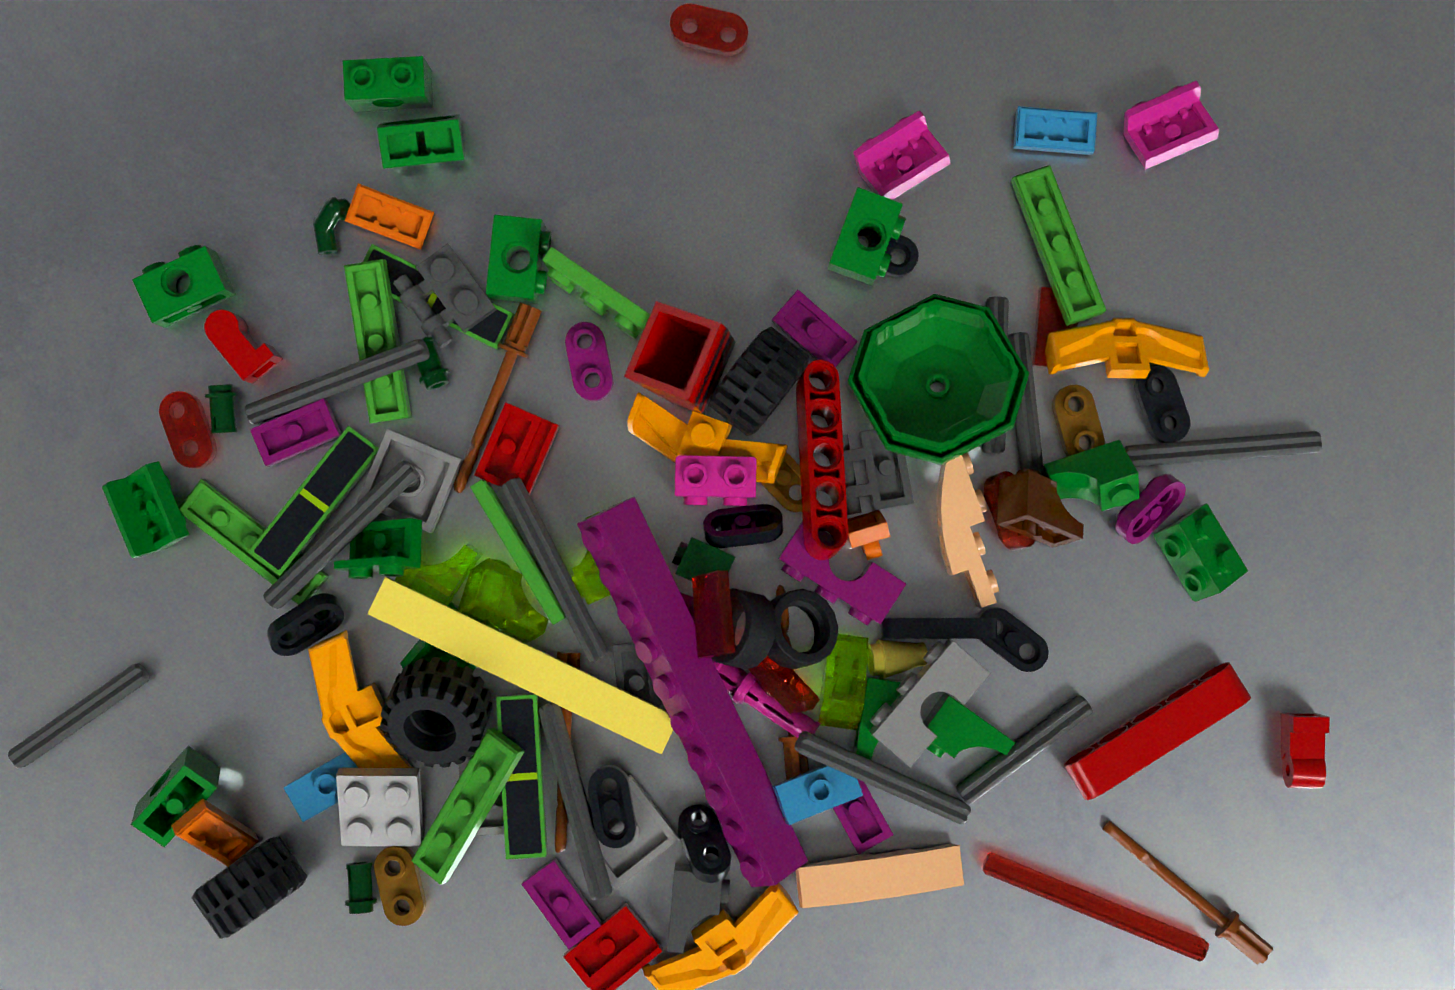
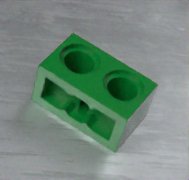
[377,114,465,169]

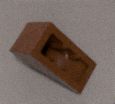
[997,469,1084,548]

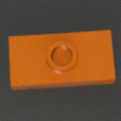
[345,183,434,250]
[171,799,259,867]

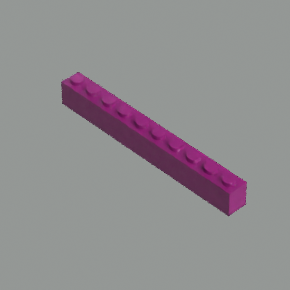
[577,497,808,887]

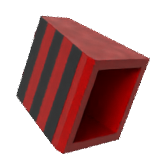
[624,301,736,415]

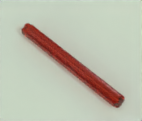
[982,852,1209,962]

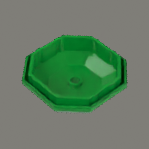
[848,294,1029,465]

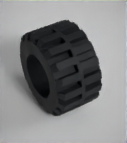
[709,327,810,436]
[380,657,492,768]
[192,836,307,939]

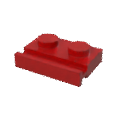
[474,402,560,495]
[563,903,663,990]

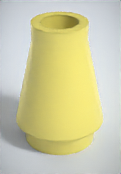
[866,639,927,679]

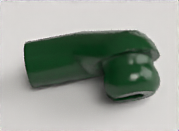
[313,197,350,255]

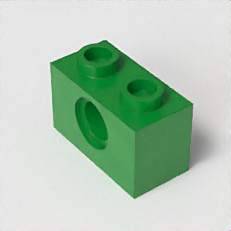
[343,56,433,112]
[827,187,906,286]
[486,215,551,304]
[132,245,236,328]
[131,746,221,847]

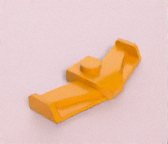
[1045,318,1209,379]
[627,392,788,484]
[308,630,414,768]
[642,883,798,990]

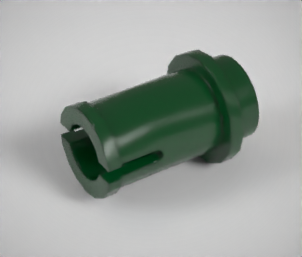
[417,337,450,390]
[205,384,238,434]
[345,861,377,914]

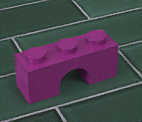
[778,520,906,626]

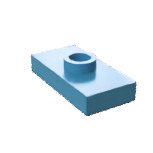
[1013,106,1097,155]
[283,752,358,822]
[773,765,863,825]

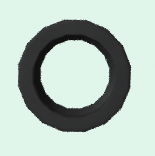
[705,588,776,669]
[768,589,838,669]

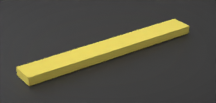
[367,577,673,755]

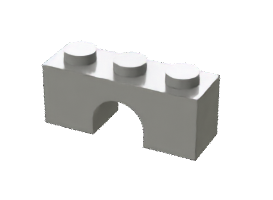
[869,639,991,767]

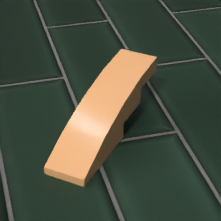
[795,843,964,908]

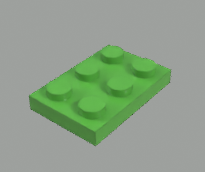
[542,247,650,339]

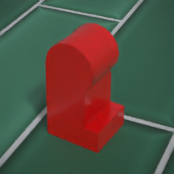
[204,309,283,384]
[1281,713,1330,788]

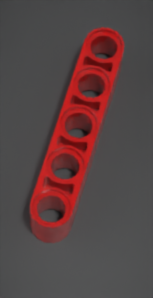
[796,359,848,560]
[1064,662,1251,800]

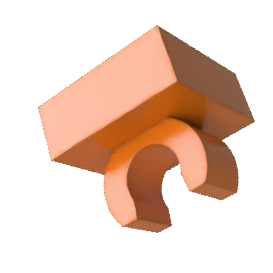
[848,510,891,560]

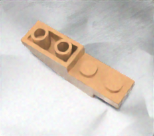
[936,452,999,608]

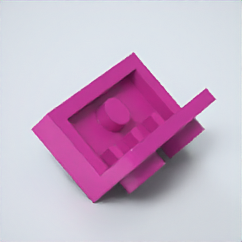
[1123,81,1219,170]
[853,111,951,200]
[675,455,757,506]

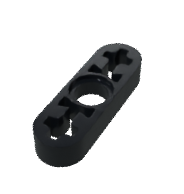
[881,618,997,639]

